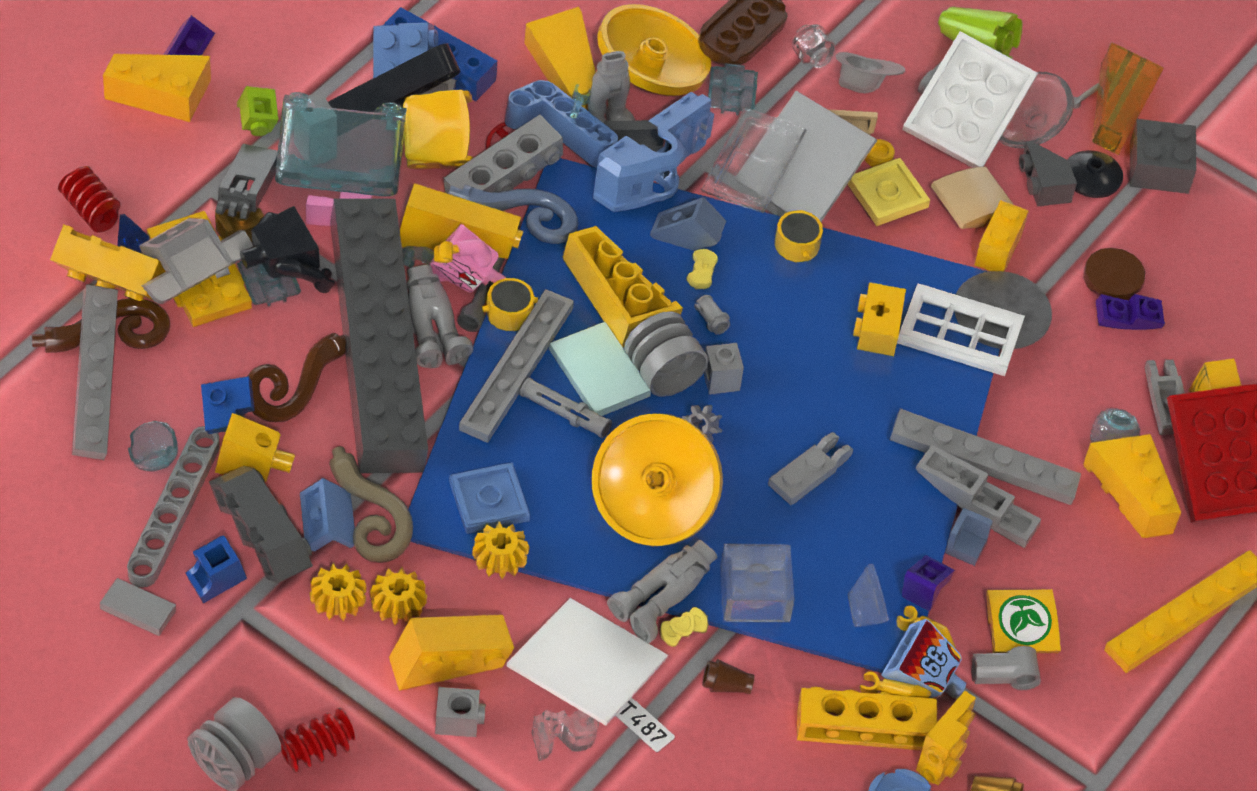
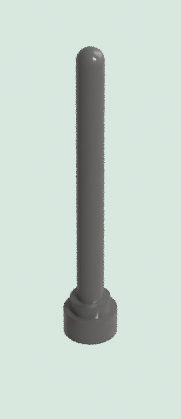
[457,222,521,332]

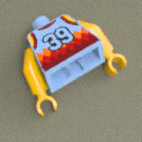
[860,606,966,699]

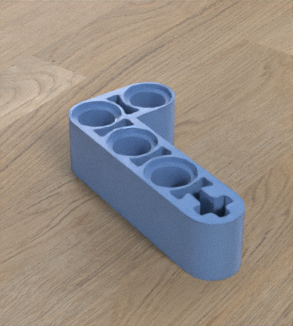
[505,80,618,168]

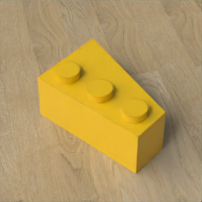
[50,224,165,301]

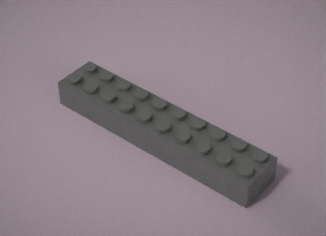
[330,199,428,473]

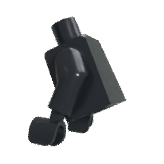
[240,206,335,293]

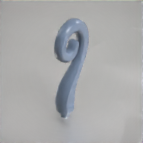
[448,184,578,244]

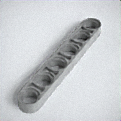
[127,426,220,587]

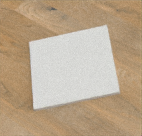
[506,598,668,725]

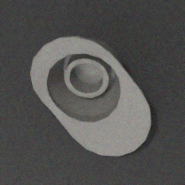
[836,52,905,93]

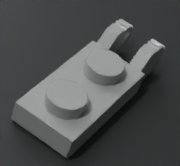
[1145,360,1185,435]
[768,432,853,505]

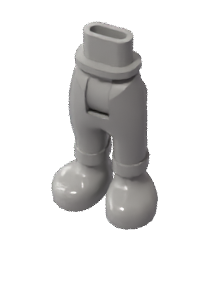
[588,51,635,123]
[407,265,473,369]
[607,540,717,643]

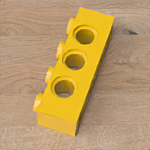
[797,687,937,750]

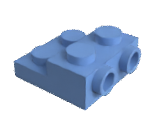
[373,22,438,78]

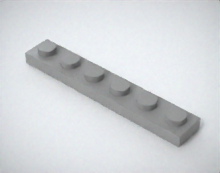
[72,284,118,460]
[459,289,574,443]
[890,409,1081,505]

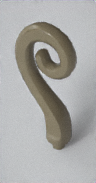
[329,446,413,563]

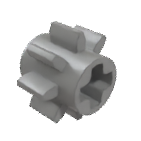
[682,405,723,442]

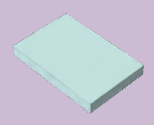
[549,322,651,416]

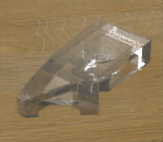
[848,564,889,627]

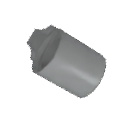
[971,646,1041,690]

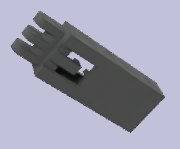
[216,144,280,220]

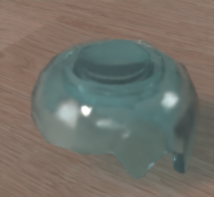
[1090,408,1141,443]
[128,421,178,472]

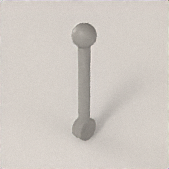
[1069,73,1115,109]

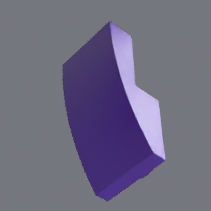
[1096,294,1165,330]

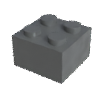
[1130,119,1196,194]

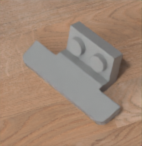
[139,218,253,304]

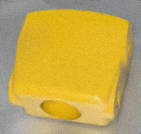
[403,90,473,170]

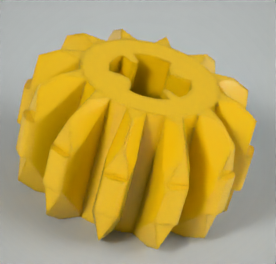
[472,521,529,579]
[310,563,367,621]
[370,567,427,625]

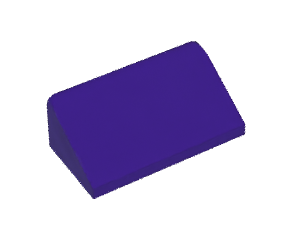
[163,15,215,55]

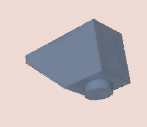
[650,197,726,251]

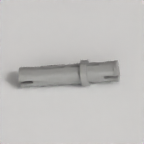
[520,377,612,438]

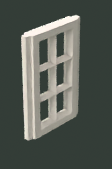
[897,283,1025,376]

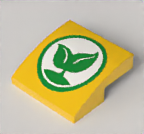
[986,589,1061,653]

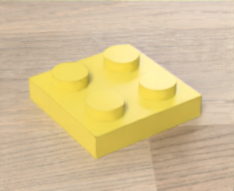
[847,158,930,226]

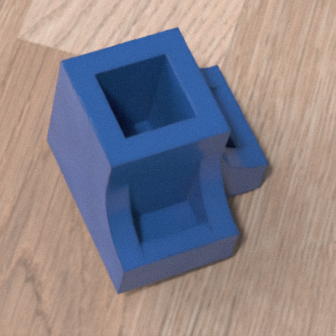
[201,376,255,434]
[186,535,247,603]

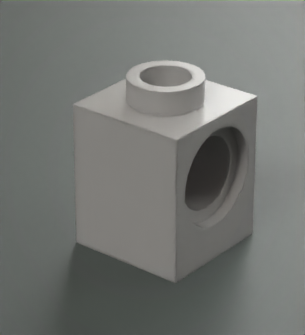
[703,343,744,394]
[435,687,486,737]

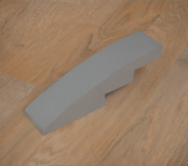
[916,445,1041,548]

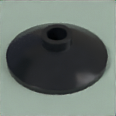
[1068,150,1123,198]

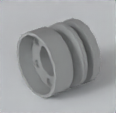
[624,311,709,397]
[187,697,281,791]

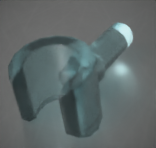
[570,84,591,118]

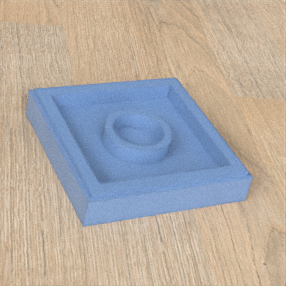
[449,462,530,534]

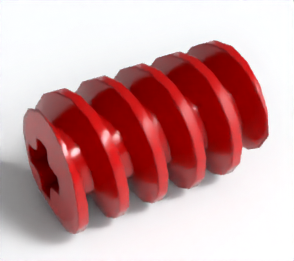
[58,166,120,233]
[277,708,355,773]

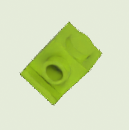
[237,86,279,136]

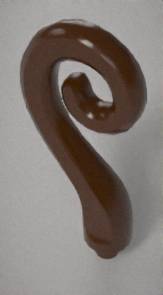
[32,298,170,353]
[248,333,346,422]

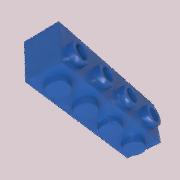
[382,7,498,101]

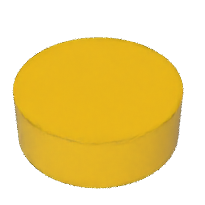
[864,139,895,167]

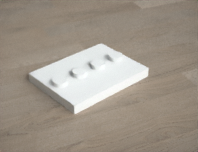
[902,31,1038,168]

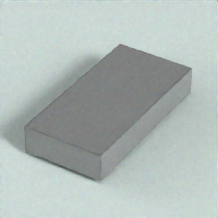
[100,578,176,636]

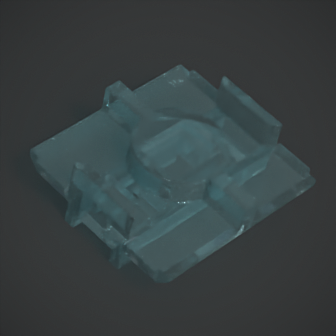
[708,63,758,115]
[237,260,301,307]

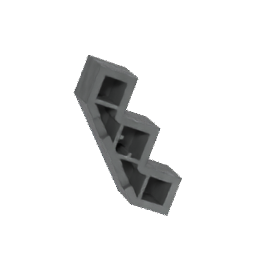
[209,466,313,583]

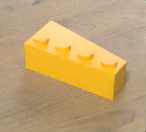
[563,226,683,348]

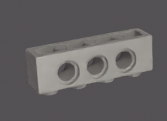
[444,114,563,194]

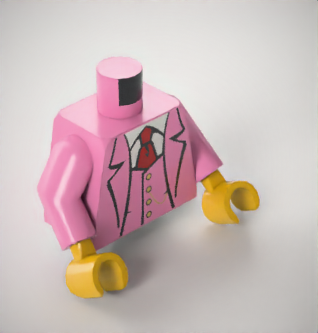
[429,224,506,293]

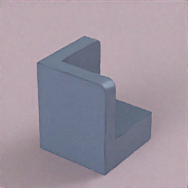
[945,508,993,566]

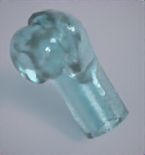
[402,246,434,268]

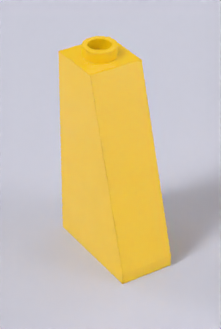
[524,7,596,111]
[400,183,523,259]

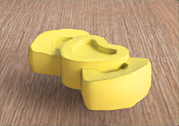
[686,249,718,289]
[660,607,709,647]

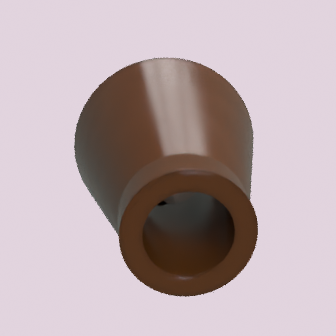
[702,659,754,694]

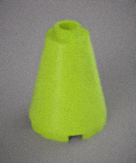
[938,6,1023,59]

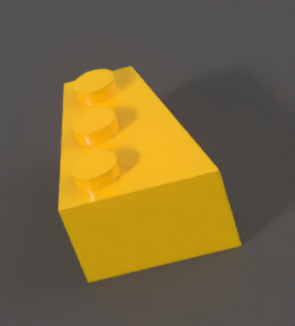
[103,54,211,122]
[1083,434,1181,538]
[389,615,514,691]

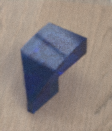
[117,214,150,254]

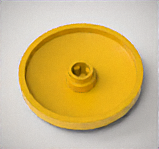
[597,4,711,96]
[592,414,723,546]

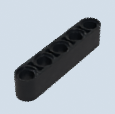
[328,43,461,136]

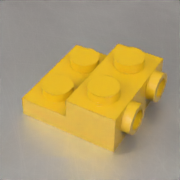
[916,691,976,786]

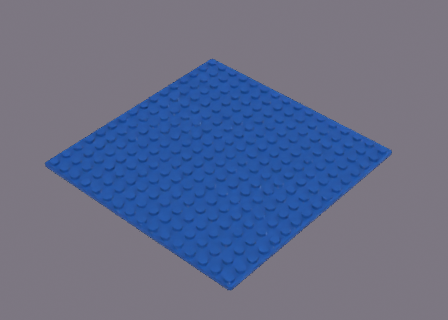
[409,158,1000,673]

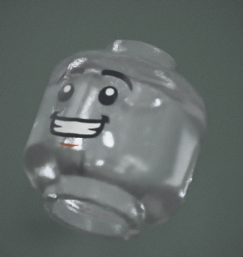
[792,24,835,68]

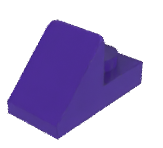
[902,555,955,611]

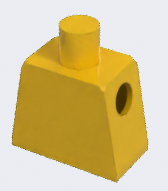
[215,413,295,482]

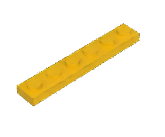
[1104,550,1257,673]

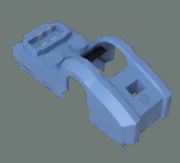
[593,92,714,212]

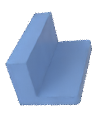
[300,478,355,552]

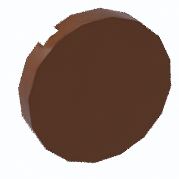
[1083,248,1145,300]

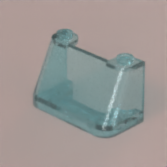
[275,92,407,196]

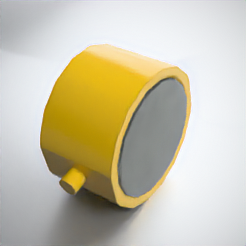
[775,210,823,262]
[482,278,538,331]

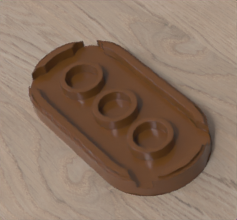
[698,0,788,65]

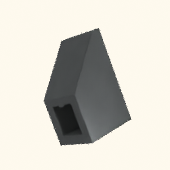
[1019,141,1077,207]

